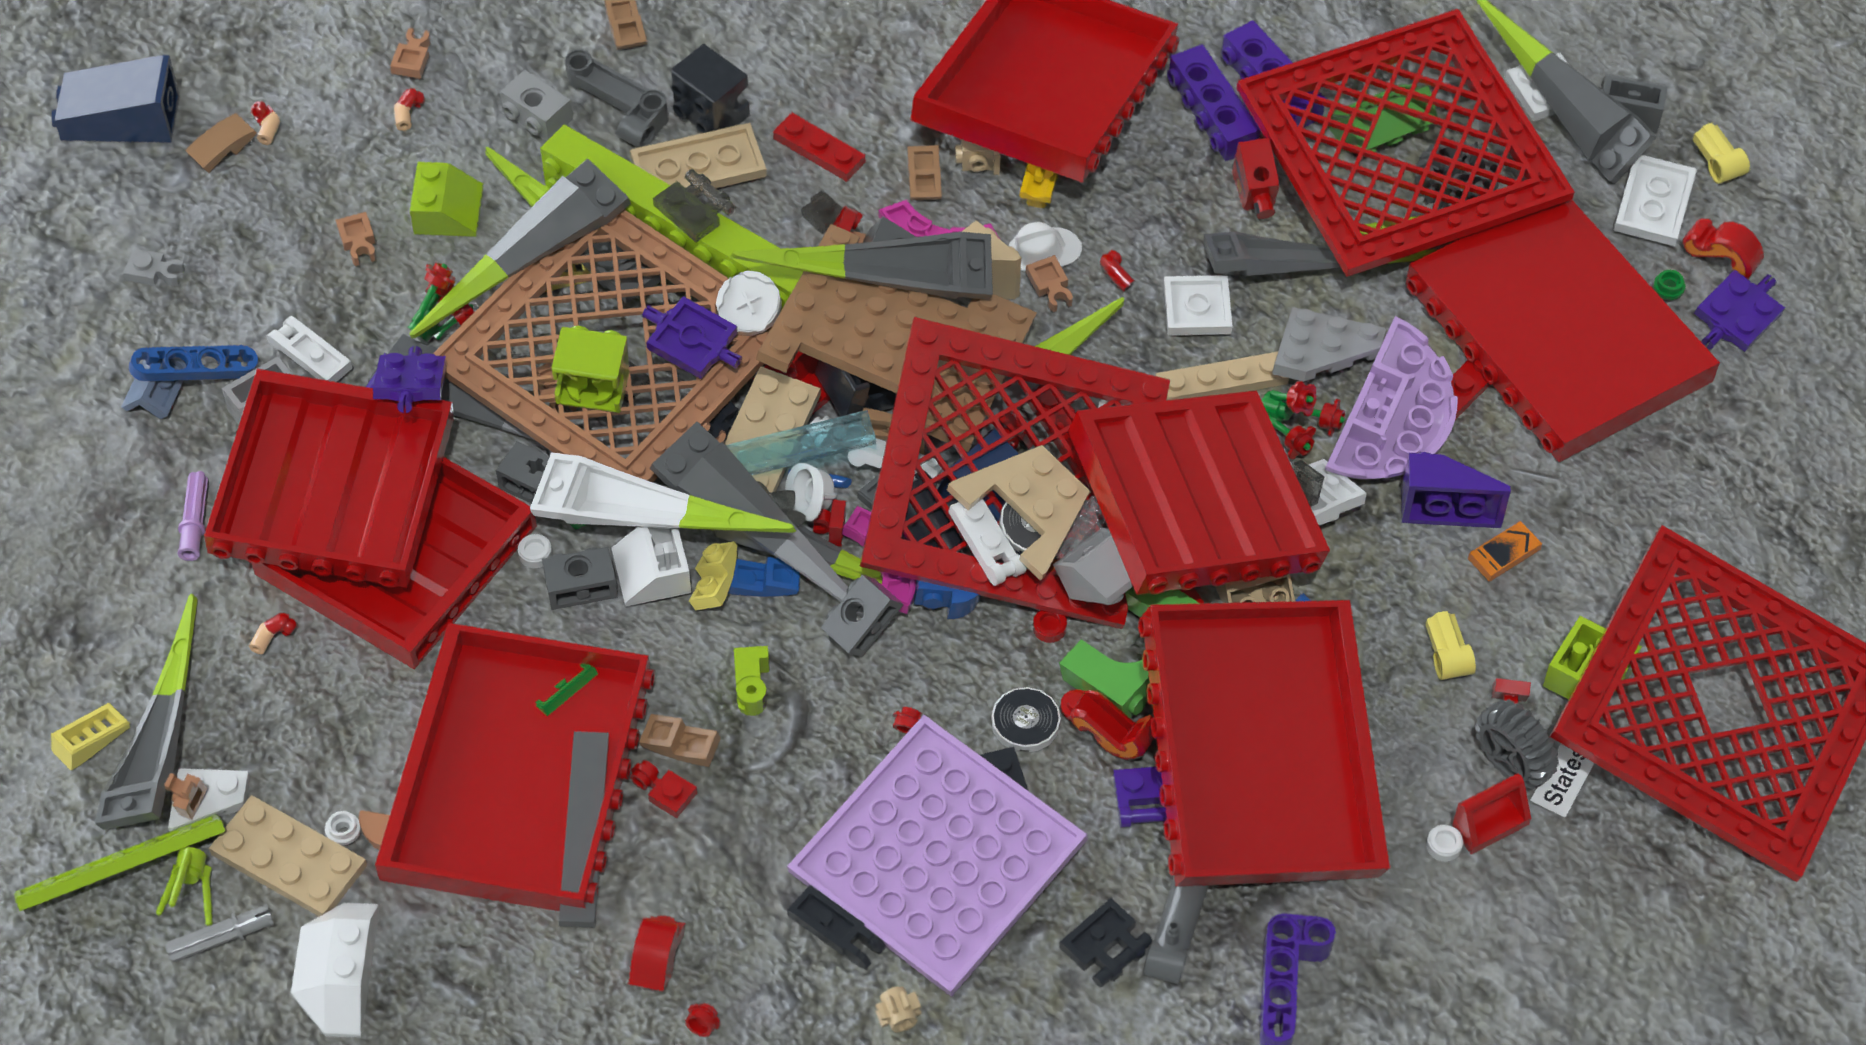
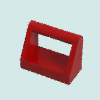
[1452,773,1531,855]

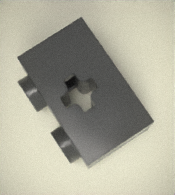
[496,441,550,504]

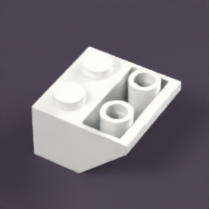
[612,526,691,607]

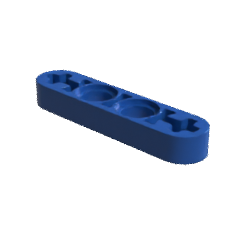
[129,345,258,381]

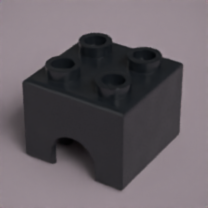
[671,44,750,133]
[815,360,896,422]

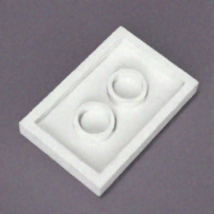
[1614,155,1697,246]

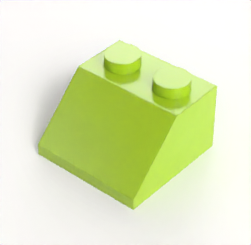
[410,162,484,237]

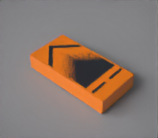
[1468,521,1542,582]

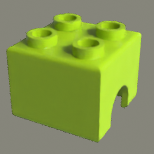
[552,326,630,413]

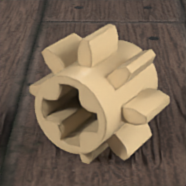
[876,986,922,1032]

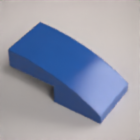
[728,557,800,597]

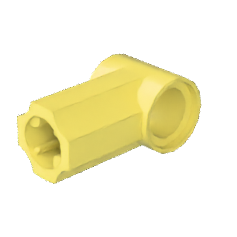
[1693,123,1750,184]
[1425,611,1476,680]

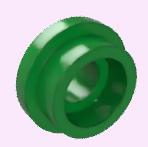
[1653,269,1686,300]

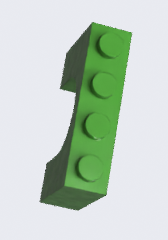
[1059,587,1199,718]

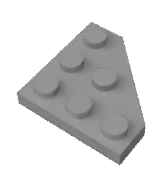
[1273,307,1386,381]

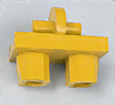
[1020,163,1058,208]

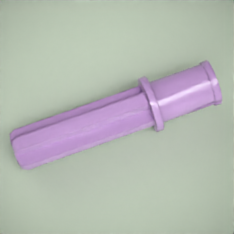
[177,471,208,561]

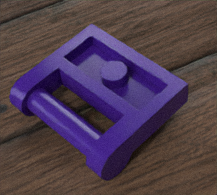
[1113,767,1167,828]

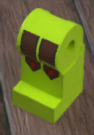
[734,646,770,716]

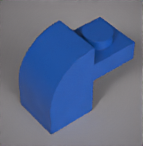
[914,581,981,619]

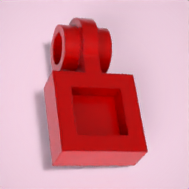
[630,760,698,819]

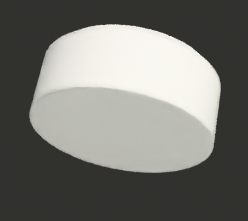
[518,534,552,568]
[1426,825,1463,862]

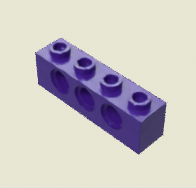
[1221,20,1326,128]
[1167,44,1261,162]

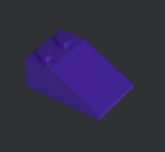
[1401,452,1511,528]

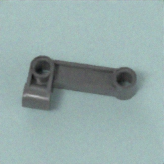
[565,49,669,148]

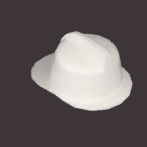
[1009,222,1082,272]
[785,463,837,521]

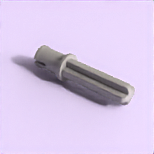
[166,904,274,962]

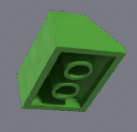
[1323,84,1438,152]

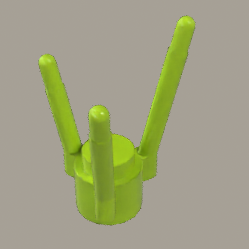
[156,847,213,926]

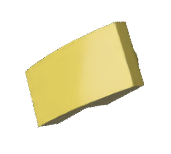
[689,541,737,611]

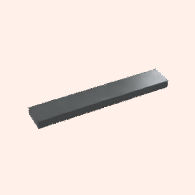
[559,732,609,928]

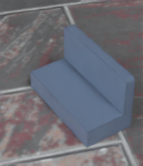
[121,357,186,419]

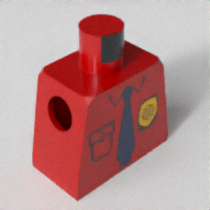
[1232,138,1279,219]

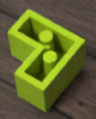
[1543,616,1642,699]

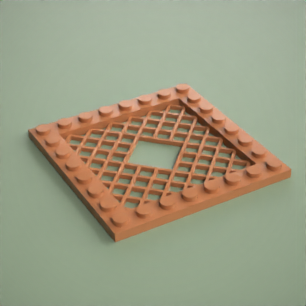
[433,210,772,483]

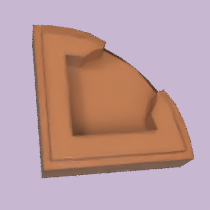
[359,810,390,850]

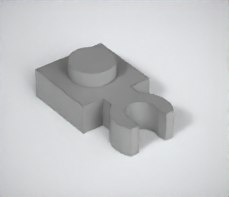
[123,248,185,286]

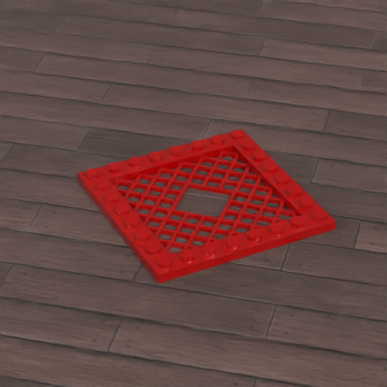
[1236,9,1575,277]
[859,317,1170,629]
[1549,525,1866,882]

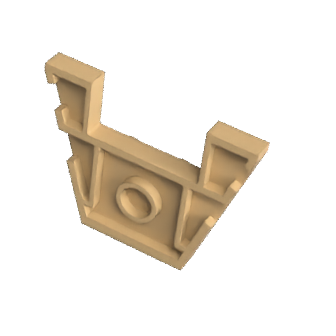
[947,445,1090,581]

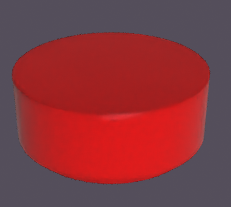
[1033,610,1067,643]

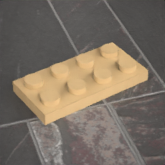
[630,123,767,195]
[724,366,821,499]
[209,795,367,916]

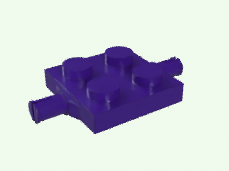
[1694,270,1785,352]
[642,296,742,379]
[373,346,446,413]

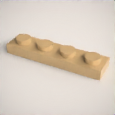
[1155,352,1289,400]

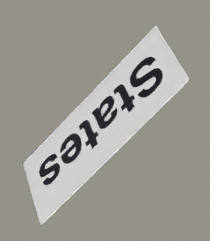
[1530,744,1594,817]

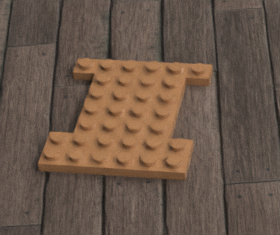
[756,224,1037,452]

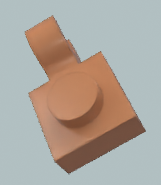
[164,773,207,820]

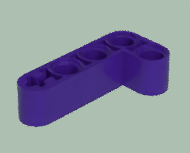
[1260,914,1336,1045]

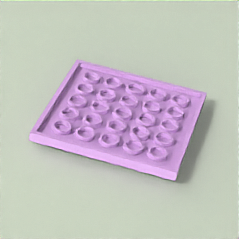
[787,715,1087,997]

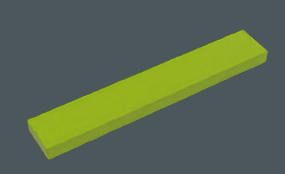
[14,814,225,911]

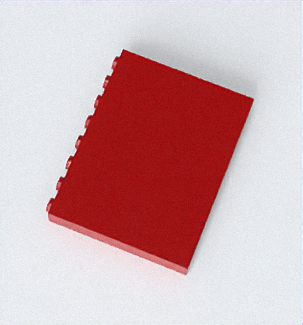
[910,0,1180,183]
[1405,200,1720,462]
[1138,600,1390,887]
[375,623,655,911]

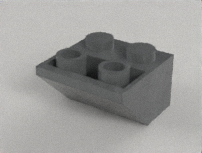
[1602,73,1668,134]

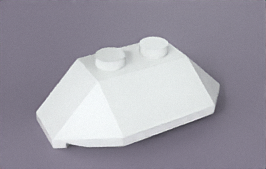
[291,903,380,1038]

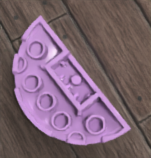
[1325,316,1458,479]

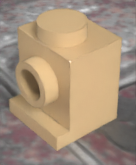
[955,139,1000,175]

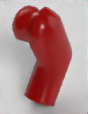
[1100,250,1135,292]

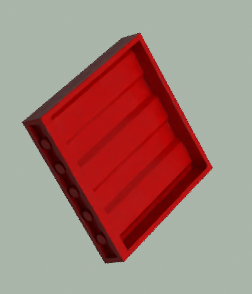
[204,369,454,588]
[1068,390,1330,595]
[252,457,537,670]

